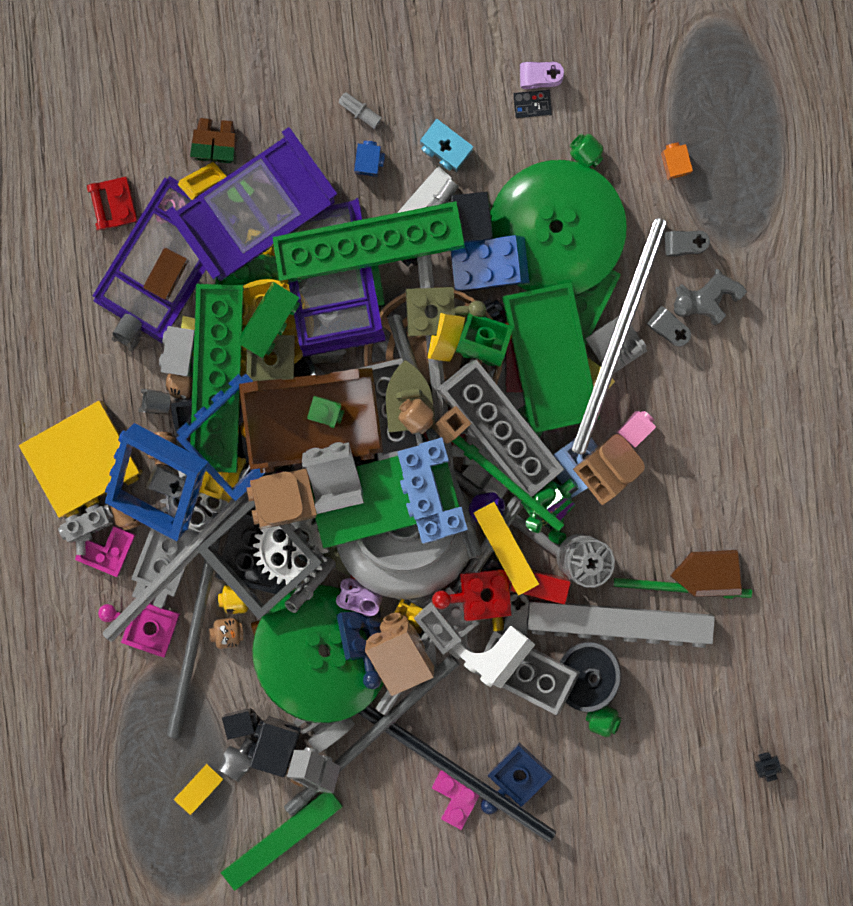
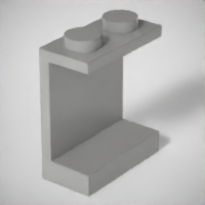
[302,442,363,514]

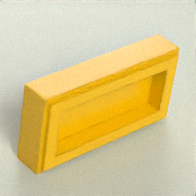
[178,162,227,200]

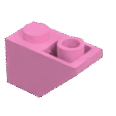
[616,411,656,448]

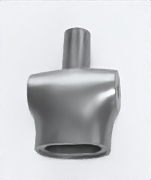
[218,737,254,782]

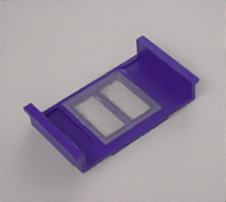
[165,127,337,282]

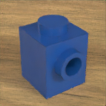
[354,141,385,177]

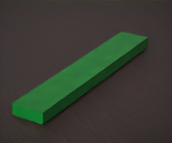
[221,792,343,891]

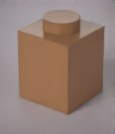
[431,406,472,444]

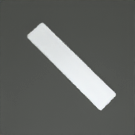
[397,167,451,213]

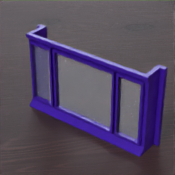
[92,176,240,344]
[277,198,386,357]

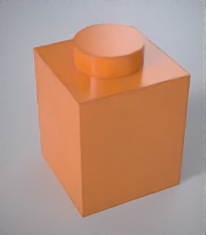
[661,142,693,180]

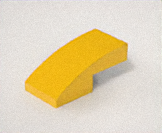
[428,313,465,362]
[174,764,223,815]

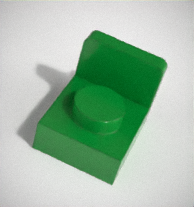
[307,395,344,428]

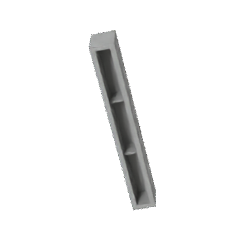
[527,600,715,648]

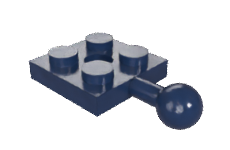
[337,610,382,689]
[481,742,553,815]

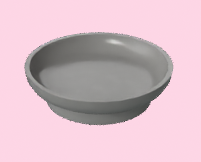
[337,489,476,599]

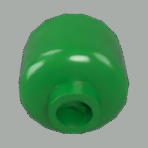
[569,134,604,167]
[586,706,622,738]

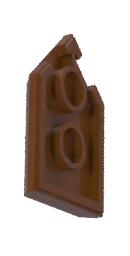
[670,550,742,597]

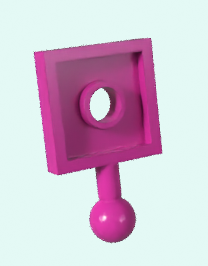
[98,603,180,658]

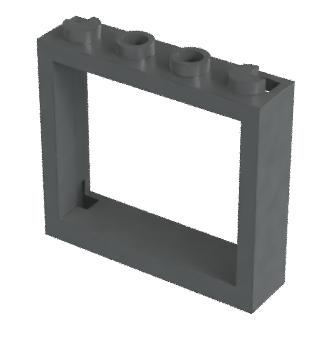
[197,501,324,619]

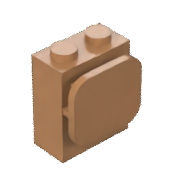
[573,434,645,505]
[246,469,317,530]
[365,622,434,696]

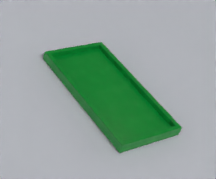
[503,282,600,433]
[309,456,459,549]

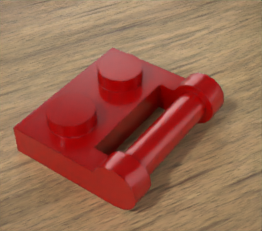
[86,176,138,231]

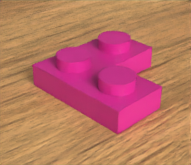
[75,526,136,577]
[432,770,479,830]

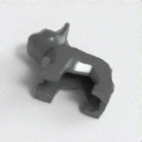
[673,269,747,326]

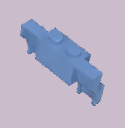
[397,438,468,544]

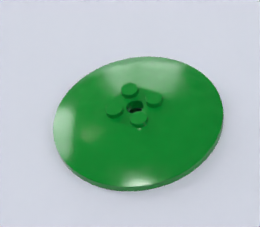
[491,160,627,295]
[252,585,384,723]

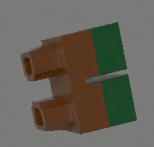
[190,118,238,164]

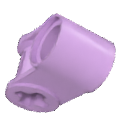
[520,62,564,89]
[336,578,383,616]

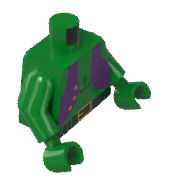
[521,478,579,545]

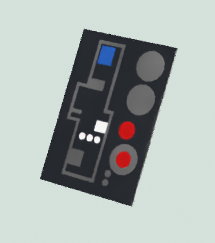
[513,90,552,118]

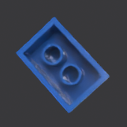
[451,235,529,292]

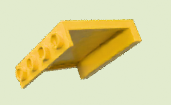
[19,400,143,518]

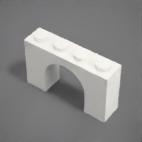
[448,626,535,689]

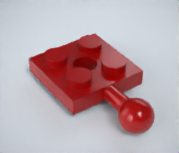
[432,569,512,621]

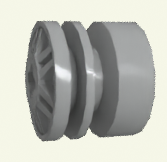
[557,534,615,588]
[293,718,355,753]

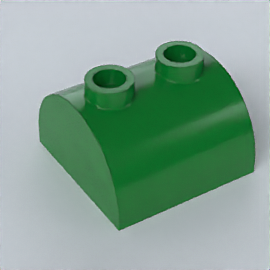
[456,313,513,367]

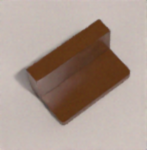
[143,248,190,301]

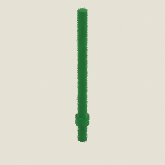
[452,436,564,532]
[613,578,752,599]

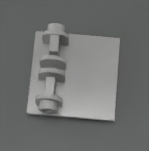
[585,316,647,373]

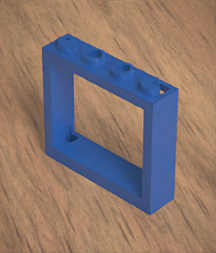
[175,374,265,501]
[105,423,208,541]

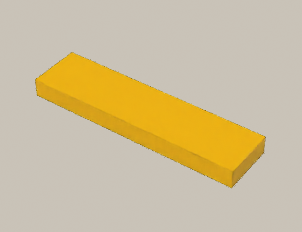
[473,502,539,596]

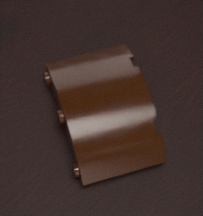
[239,368,383,473]

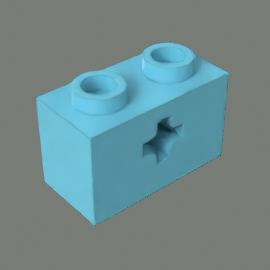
[420,119,474,172]

